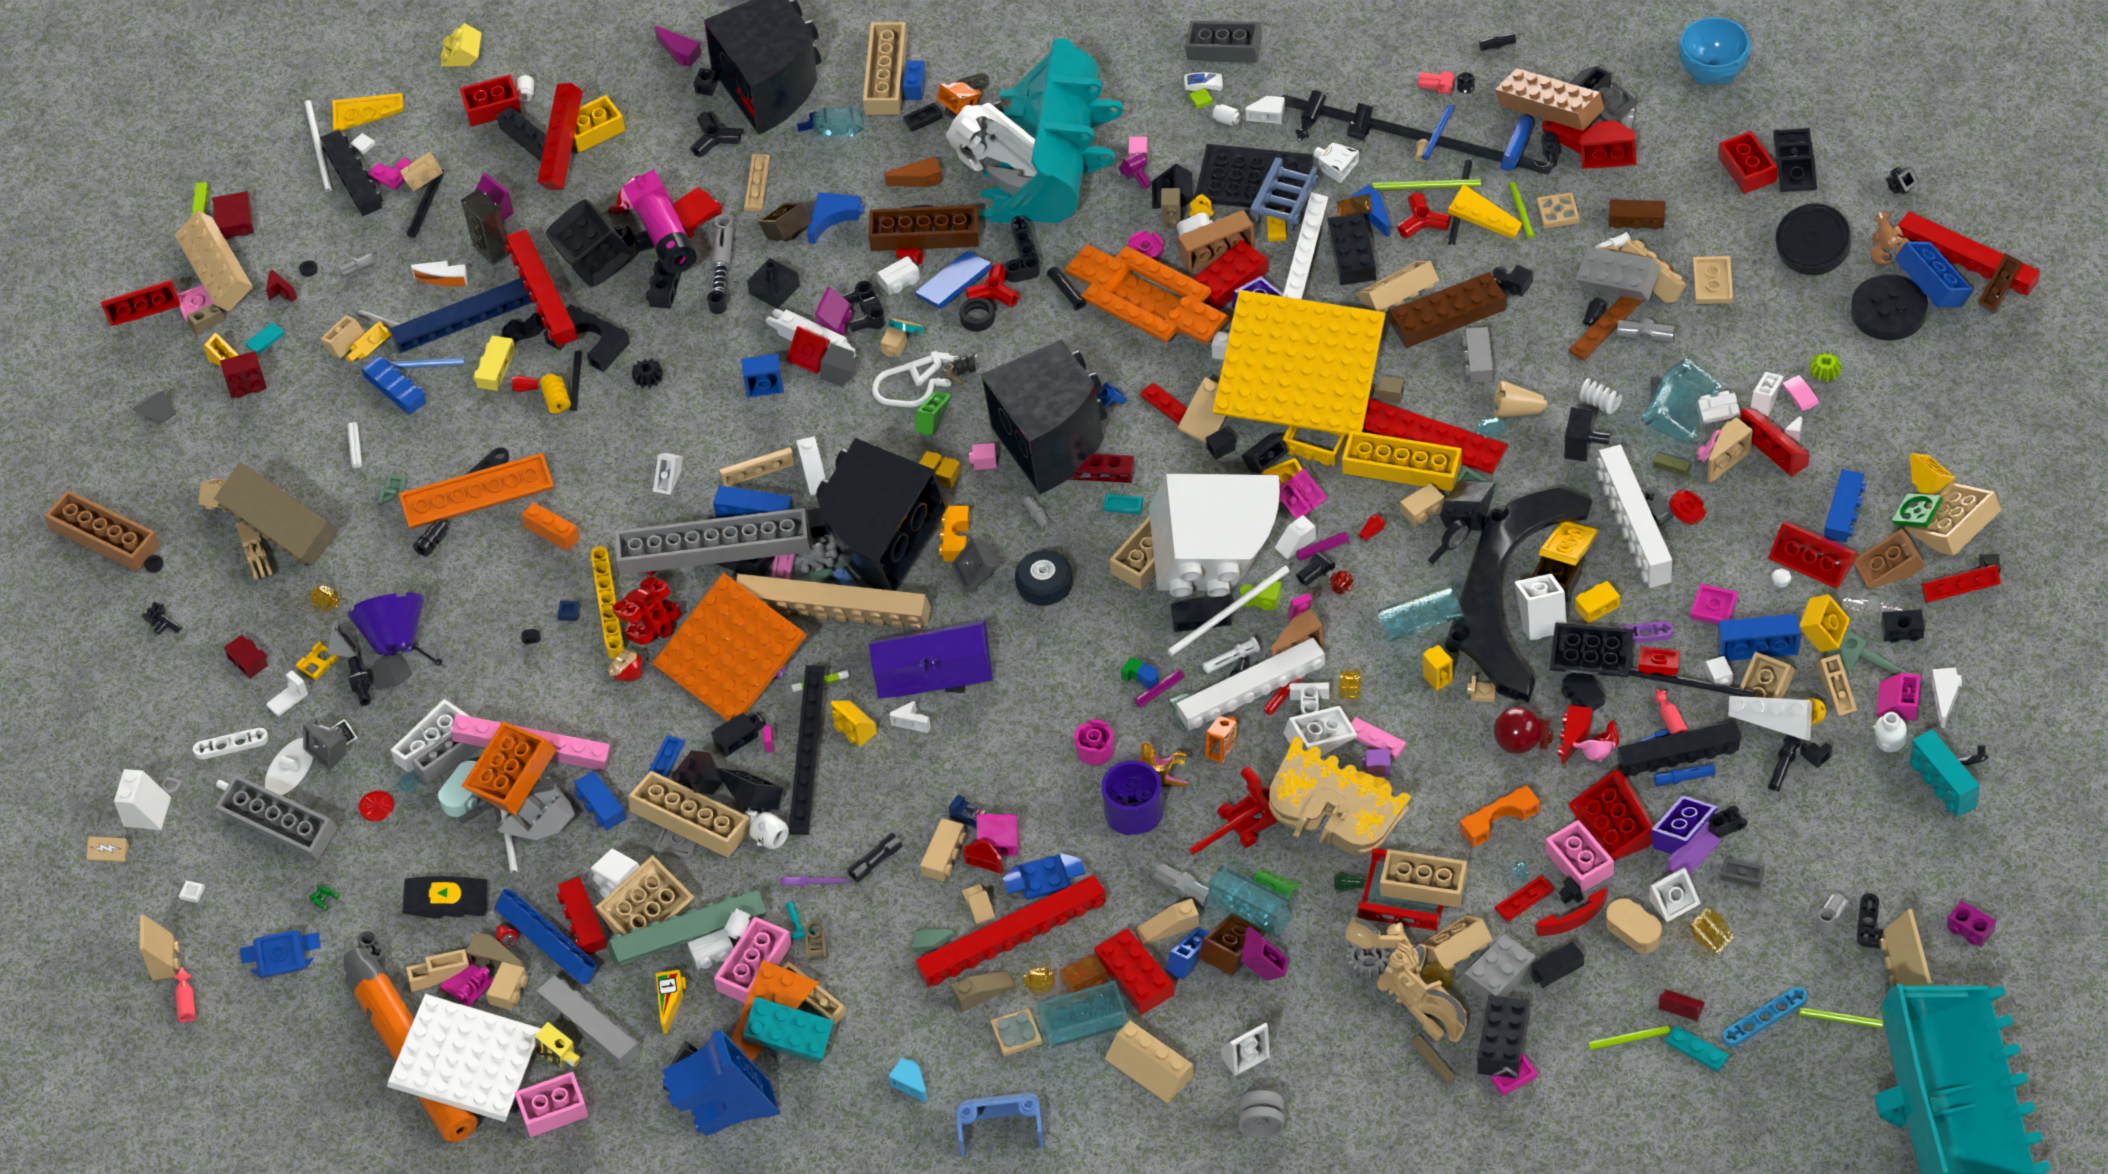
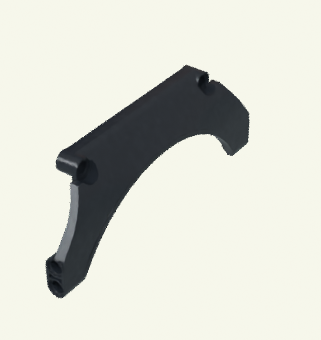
[1445,487,1591,702]

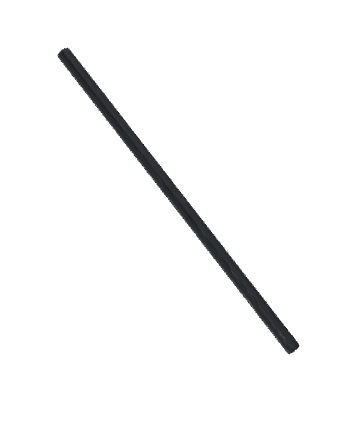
[1282,95,1552,175]

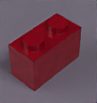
[224,634,268,679]

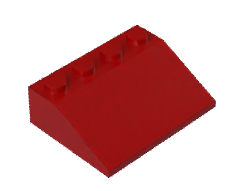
[1568,769,1655,861]

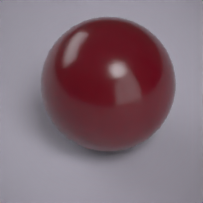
[1493,707,1541,754]

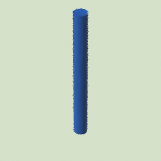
[1421,105,1454,160]

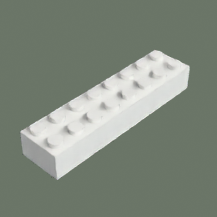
[1596,445,1672,588]

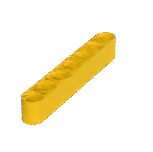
[591,546,624,659]

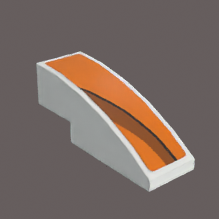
[411,261,468,287]

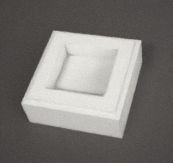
[350,133,375,155]
[179,881,205,903]

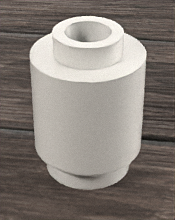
[516,75,534,102]
[1213,104,1240,126]
[724,908,751,940]

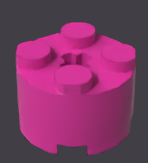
[1074,719,1115,765]

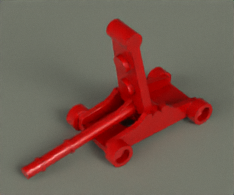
[1189,766,1279,855]

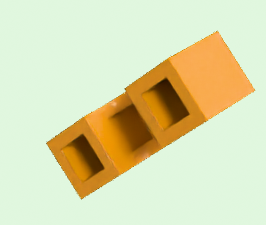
[939,506,970,561]

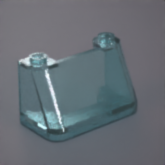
[1641,357,1722,443]

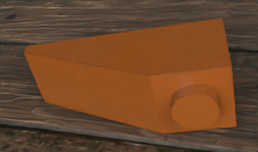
[884,156,943,187]

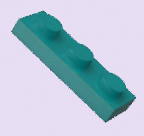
[1665,1025,1729,1072]

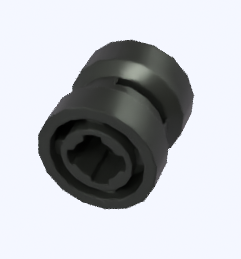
[954,353,976,375]

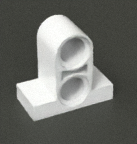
[1290,683,1329,715]

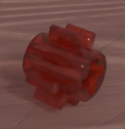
[1329,570,1354,594]

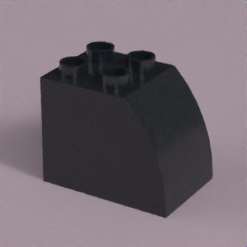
[704,0,822,135]
[981,340,1107,495]
[816,437,948,591]

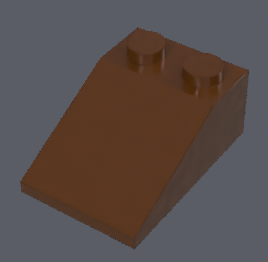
[1198,913,1266,976]

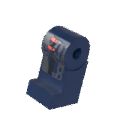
[949,794,987,829]

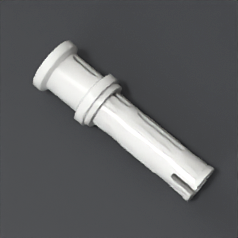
[1202,637,1260,674]

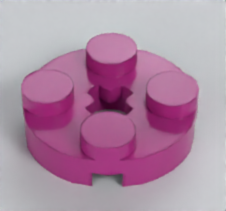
[1127,231,1163,260]

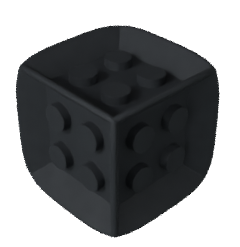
[545,199,632,287]

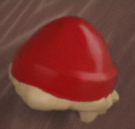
[608,650,642,682]

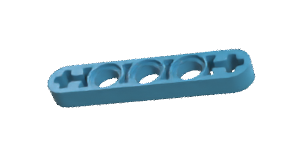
[1722,987,1808,1047]

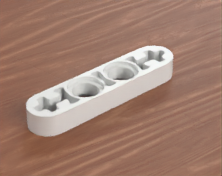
[193,728,269,759]

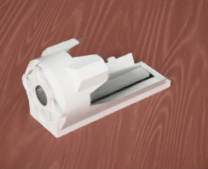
[946,102,1038,178]

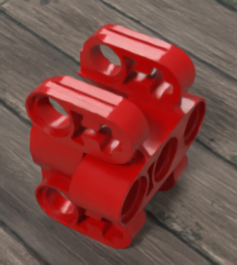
[612,577,682,645]

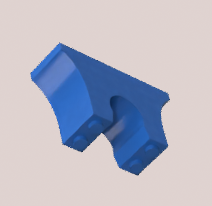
[663,1029,780,1136]

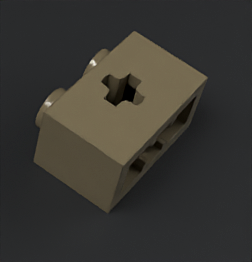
[1161,188,1181,229]

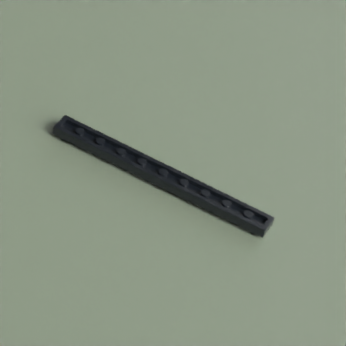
[789,665,825,835]

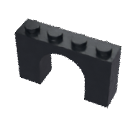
[544,304,630,372]

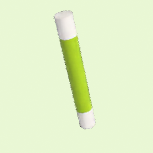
[791,670,849,692]

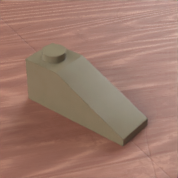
[466,933,524,969]
[951,971,1016,1012]

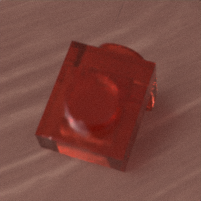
[1538,719,1553,750]

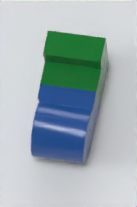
[1121,657,1159,689]

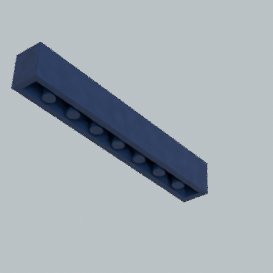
[389,278,532,354]

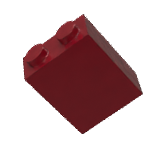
[212,191,254,239]

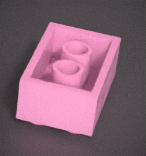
[1545,820,1614,893]
[514,1072,589,1138]

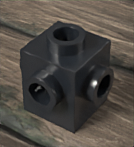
[1885,167,1919,194]

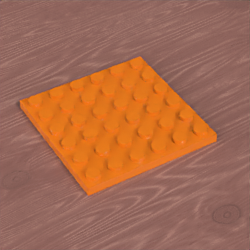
[652,573,807,721]

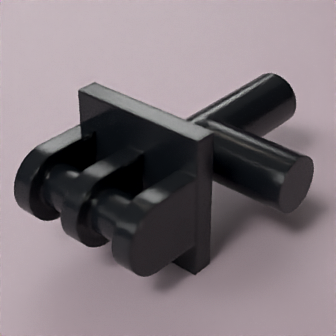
[141,602,182,635]

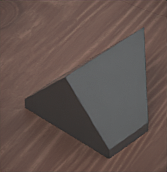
[132,391,176,424]

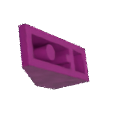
[654,25,702,67]

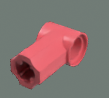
[1418,71,1455,95]

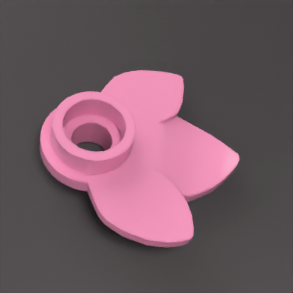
[1696,430,1721,462]

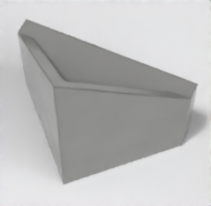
[328,620,360,658]

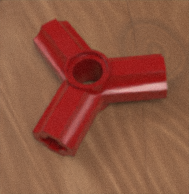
[1397,192,1451,239]
[965,263,1020,307]

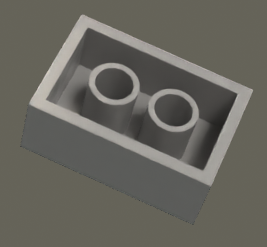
[1465,934,1536,1001]

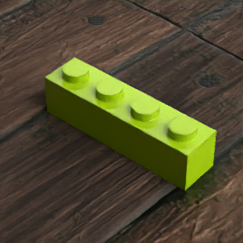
[191,182,209,216]

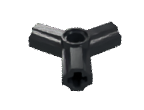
[690,112,741,158]

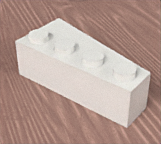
[1728,696,1813,741]

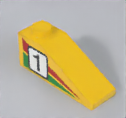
[655,970,687,1034]

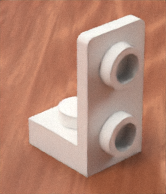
[266,670,308,716]

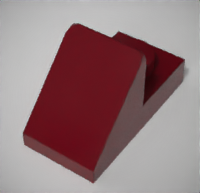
[266,269,297,302]

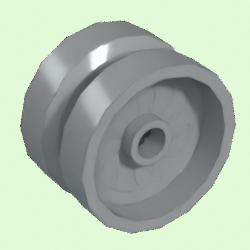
[1239,1090,1284,1138]

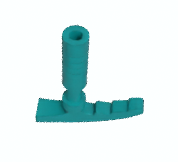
[786,902,815,940]

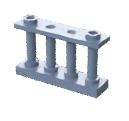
[1250,157,1319,231]

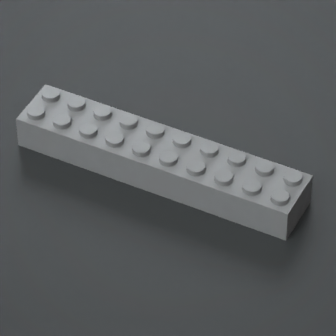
[615,508,810,575]

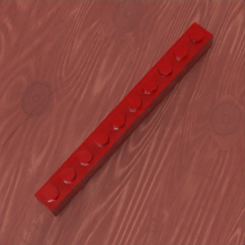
[915,875,1106,987]

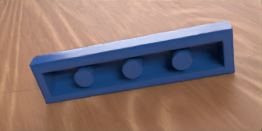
[1501,115,1534,171]

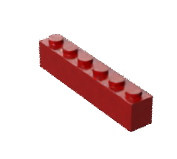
[537,83,583,190]

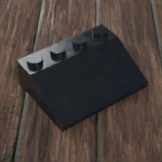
[1549,623,1634,677]

